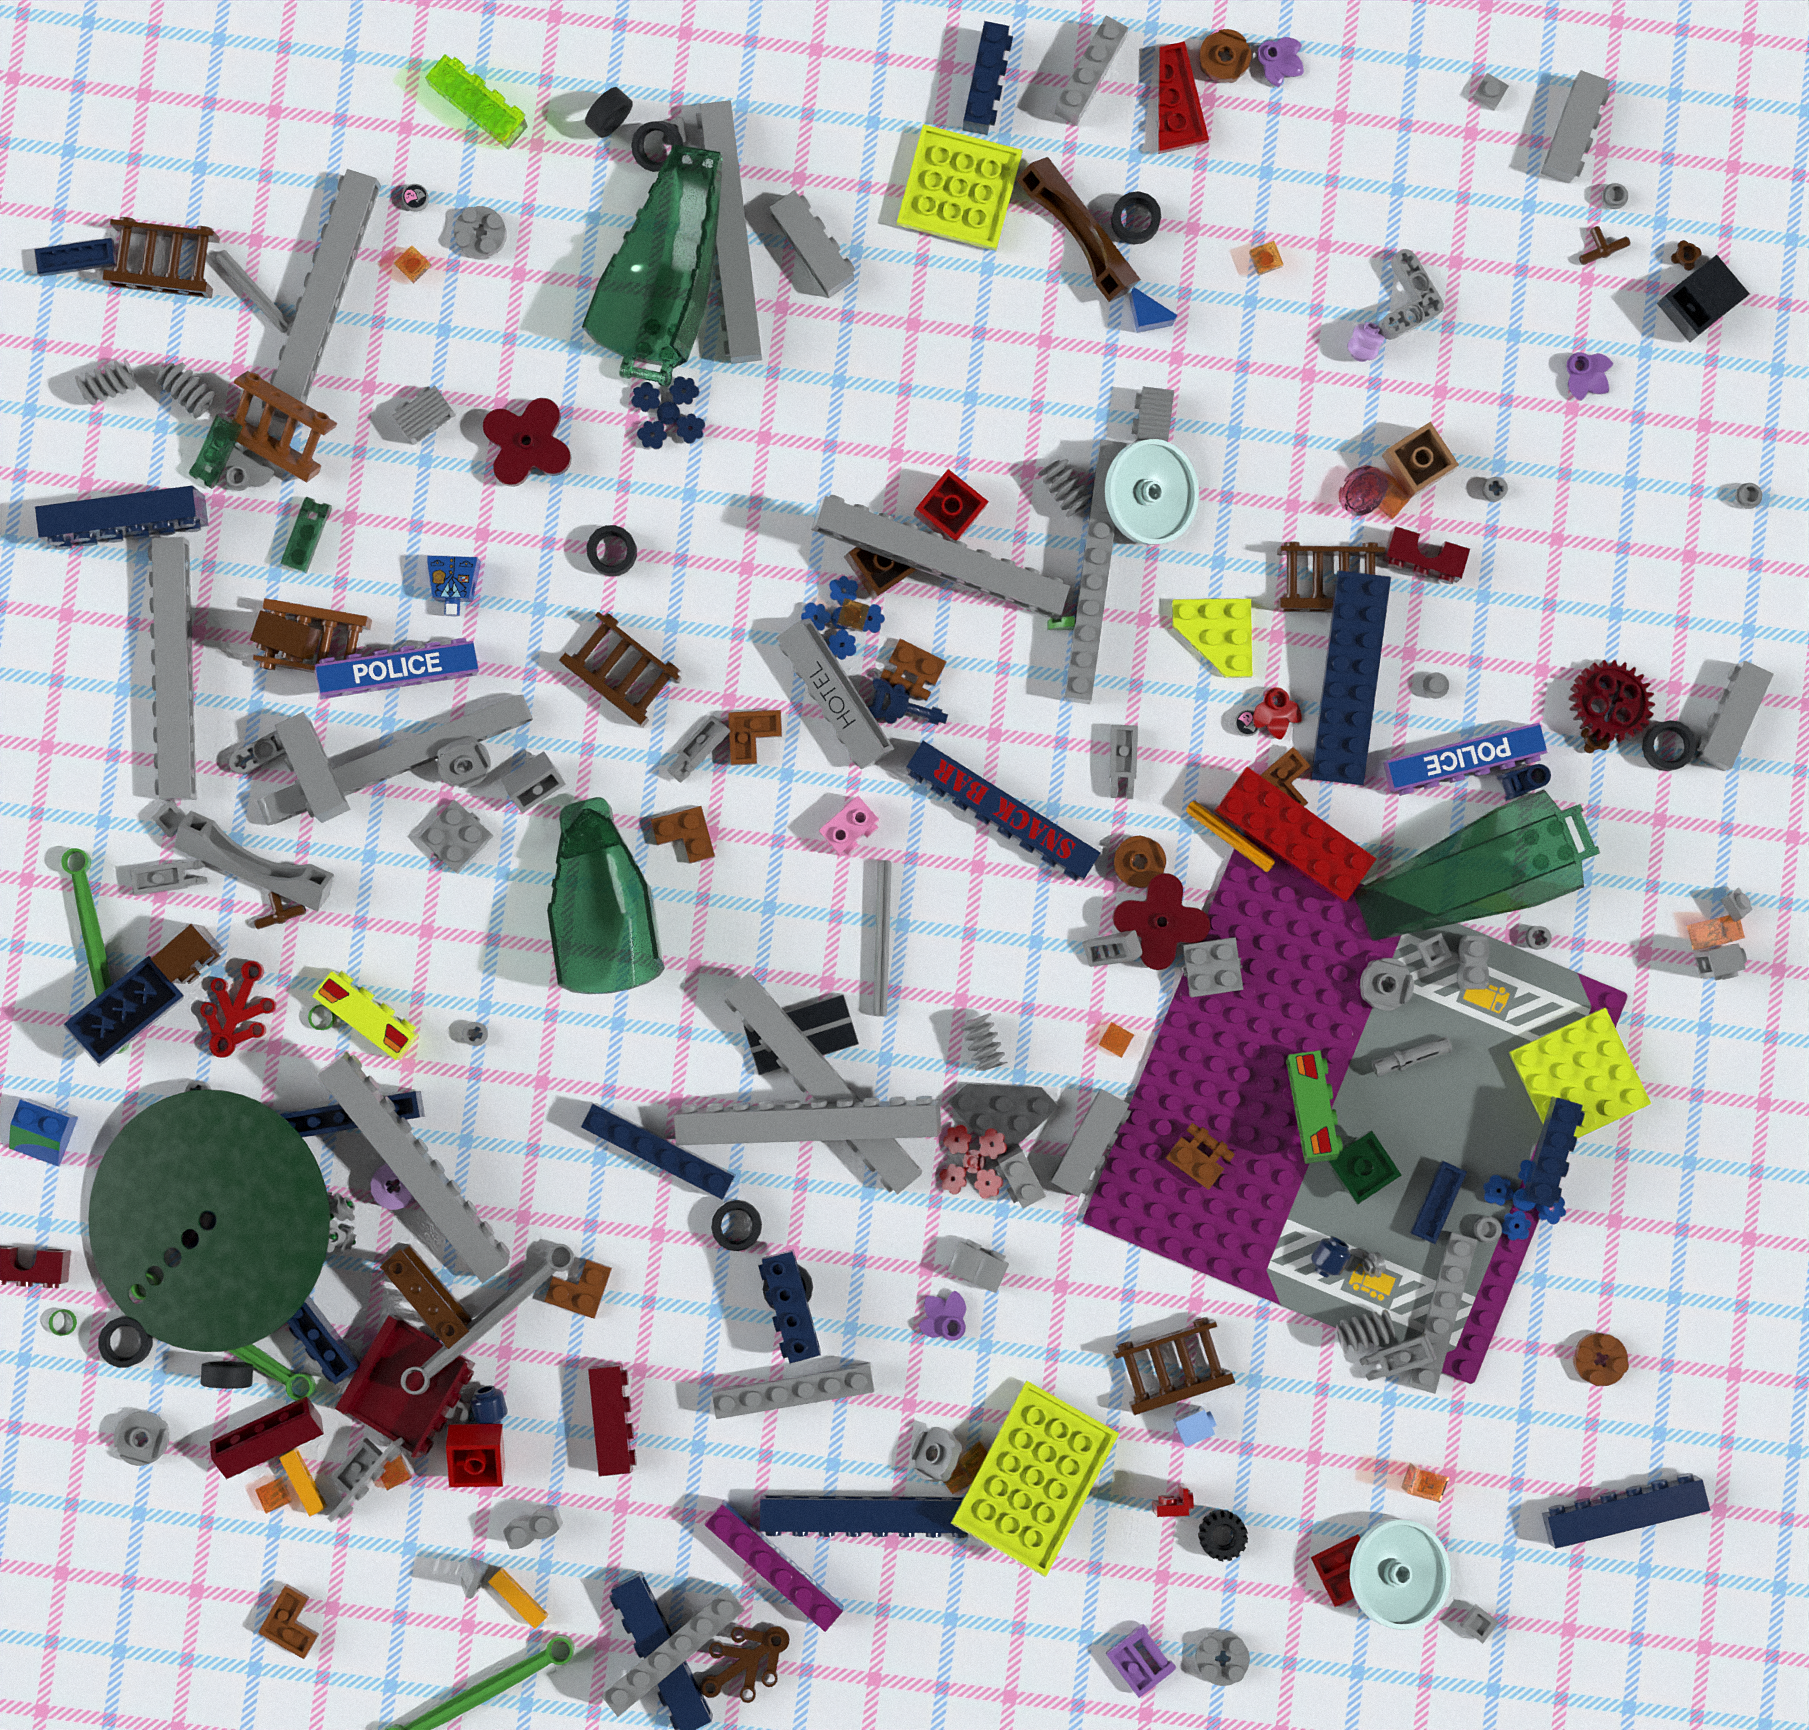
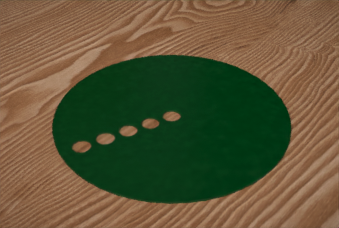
[88,1089,330,1352]

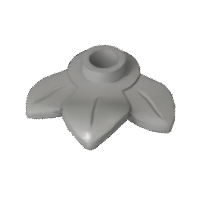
[224,445,274,491]

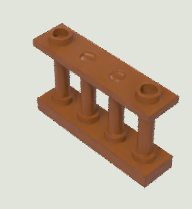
[217,371,337,483]
[253,598,372,673]

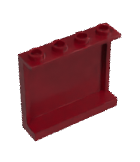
[335,1315,476,1458]

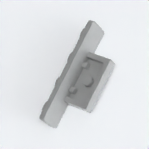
[327,1437,405,1522]

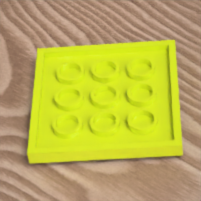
[897,124,1023,251]
[1509,1008,1652,1139]

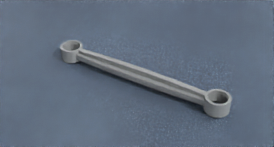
[401,1244,574,1395]

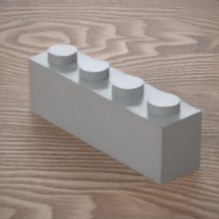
[1054,15,1129,126]
[1541,70,1610,183]
[769,190,855,298]
[1696,661,1774,771]
[274,712,351,823]
[1050,1089,1131,1197]

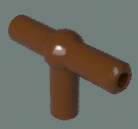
[1579,226,1631,265]
[254,892,306,930]

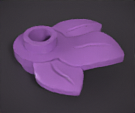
[1257,37,1304,87]
[1566,352,1613,401]
[918,1291,967,1341]

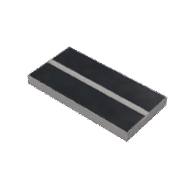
[743,994,859,1076]

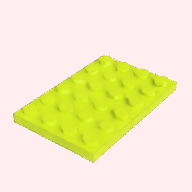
[951,1381,1119,1577]

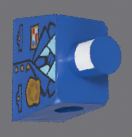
[427,556,481,617]

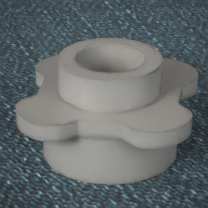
[662,117,688,145]
[1362,1252,1386,1278]

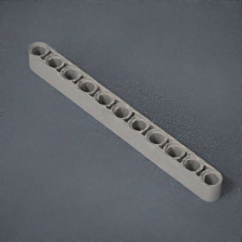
[257,695,533,826]

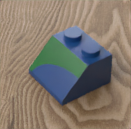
[9,1099,78,1167]

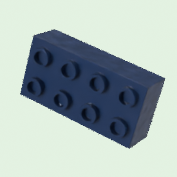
[64,956,184,1067]

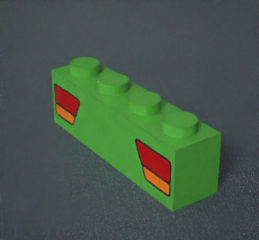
[1286,1051,1343,1164]

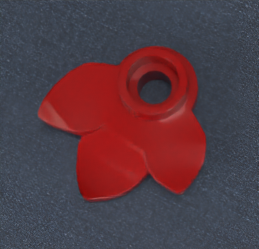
[1253,687,1302,740]

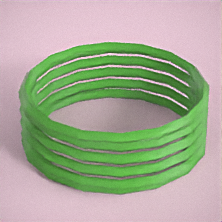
[308,1004,336,1030]
[49,1309,77,1336]

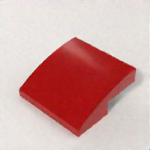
[1310,1534,1361,1608]

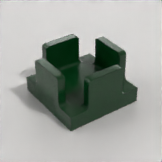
[1328,1130,1402,1205]

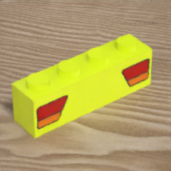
[312,970,419,1060]

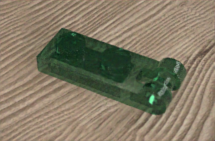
[189,413,243,489]
[280,497,332,573]

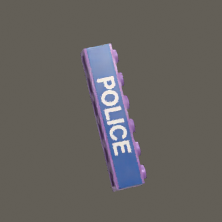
[314,638,479,700]
[1383,722,1548,796]

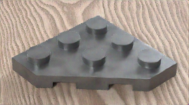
[948,1084,1059,1149]

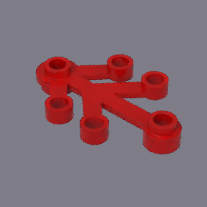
[200,961,277,1058]

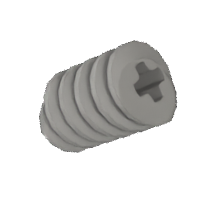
[75,357,136,405]
[156,362,215,419]
[1038,459,1092,517]
[961,1013,1008,1071]
[1336,1309,1395,1354]

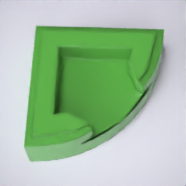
[1047,616,1075,630]

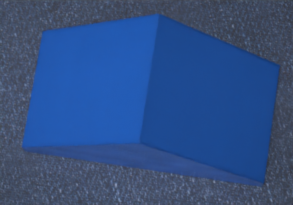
[1129,287,1178,333]

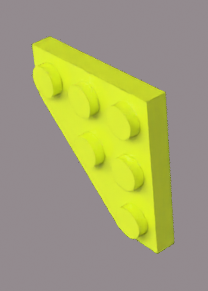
[1172,599,1253,678]

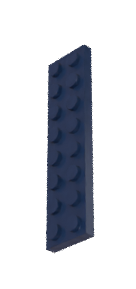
[1310,570,1391,786]

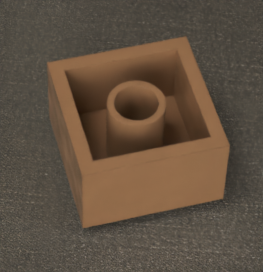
[1382,421,1459,499]

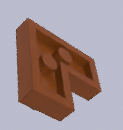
[728,710,782,766]
[1260,746,1310,806]
[651,806,715,864]
[544,1259,612,1319]
[258,1584,319,1659]

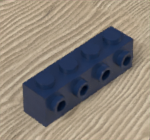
[963,21,1013,135]
[1522,1096,1585,1208]
[758,1249,821,1364]
[287,1296,361,1385]

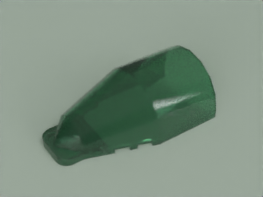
[547,797,665,994]

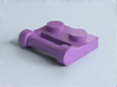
[1106,1624,1176,1698]

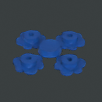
[801,576,885,660]
[1483,1160,1566,1241]

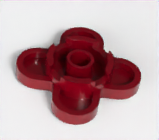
[483,398,572,487]
[1112,873,1210,970]

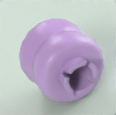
[1347,322,1384,362]

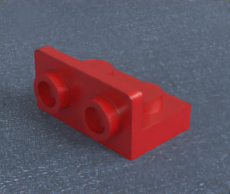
[1152,1483,1194,1517]

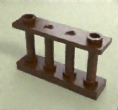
[102,217,220,299]
[1277,542,1385,613]
[559,612,682,728]
[379,1245,473,1349]
[1113,1317,1235,1415]

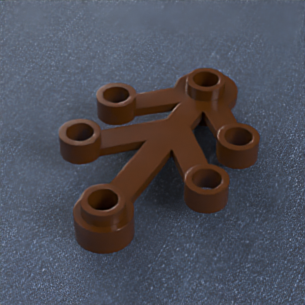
[700,1625,790,1703]

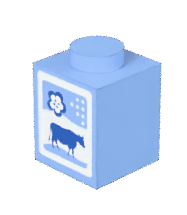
[1173,1407,1217,1447]

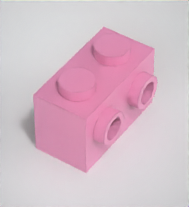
[819,796,879,855]

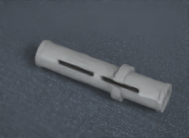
[1372,1036,1452,1077]

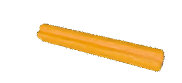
[1186,800,1275,872]

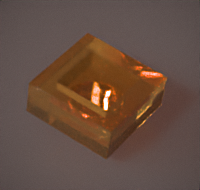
[1249,241,1284,276]
[394,245,432,284]
[837,598,870,632]
[1098,1022,1134,1058]
[380,1454,412,1490]
[255,1477,292,1514]

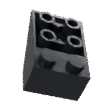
[1657,255,1750,343]

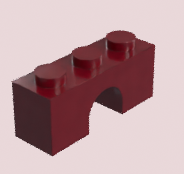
[1382,526,1470,584]
[0,1246,71,1288]

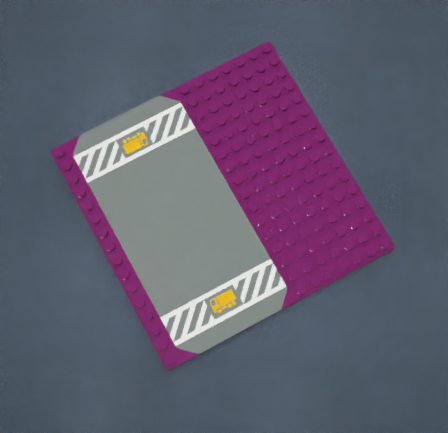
[1083,835,1628,1384]

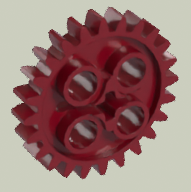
[1568,660,1655,744]

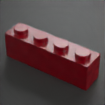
[588,1363,637,1477]
[210,1396,324,1480]

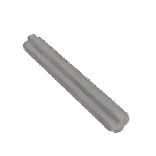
[215,250,290,333]

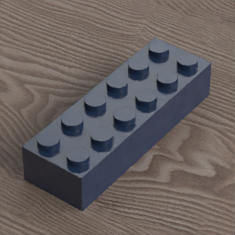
[35,485,209,550]

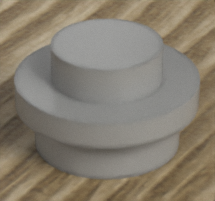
[1602,183,1628,209]
[1735,483,1762,509]
[1422,672,1449,699]

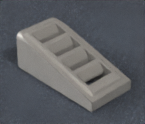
[1082,930,1142,967]
[461,1558,489,1599]

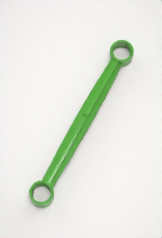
[61,848,130,1054]
[131,1272,316,1401]
[386,1635,575,1730]

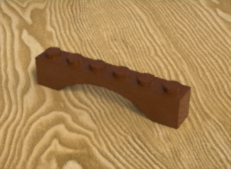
[1016,157,1141,302]

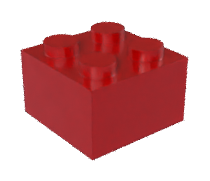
[913,469,989,542]
[446,1424,505,1488]

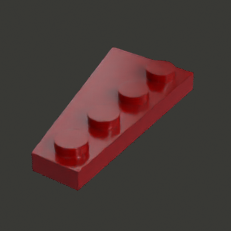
[1158,41,1209,154]

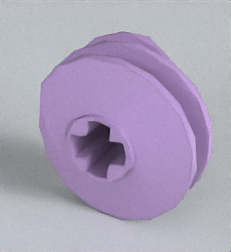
[370,1163,415,1210]

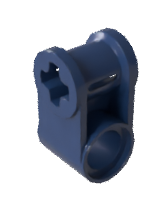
[1497,764,1551,801]

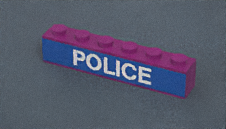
[704,1500,844,1632]

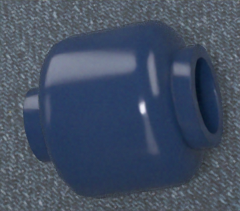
[1311,1236,1351,1278]
[470,1385,508,1424]

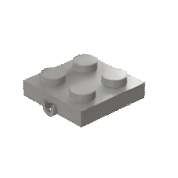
[419,799,494,874]
[1182,937,1243,997]

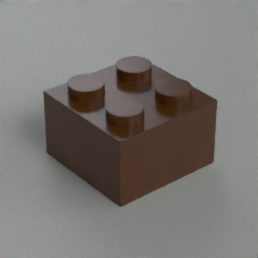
[844,547,918,600]
[250,610,322,663]
[151,924,224,984]

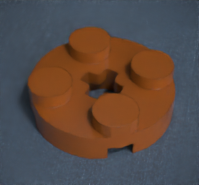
[1199,29,1252,83]
[1113,835,1166,888]
[1573,1332,1629,1386]

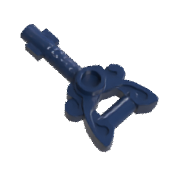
[868,676,948,725]

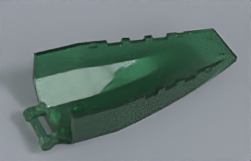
[582,144,723,387]
[1353,789,1601,941]

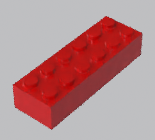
[1214,766,1377,903]

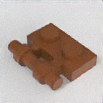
[881,638,947,701]
[1165,1122,1235,1190]

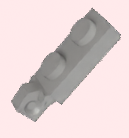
[667,715,730,783]

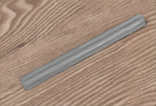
[873,860,892,1017]

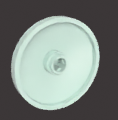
[1105,439,1199,545]
[1350,1519,1451,1630]

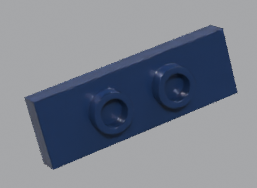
[34,238,117,277]
[1410,1160,1467,1244]

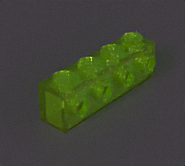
[425,54,528,150]

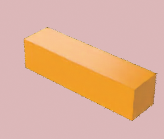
[279,1448,328,1517]
[488,1567,549,1629]

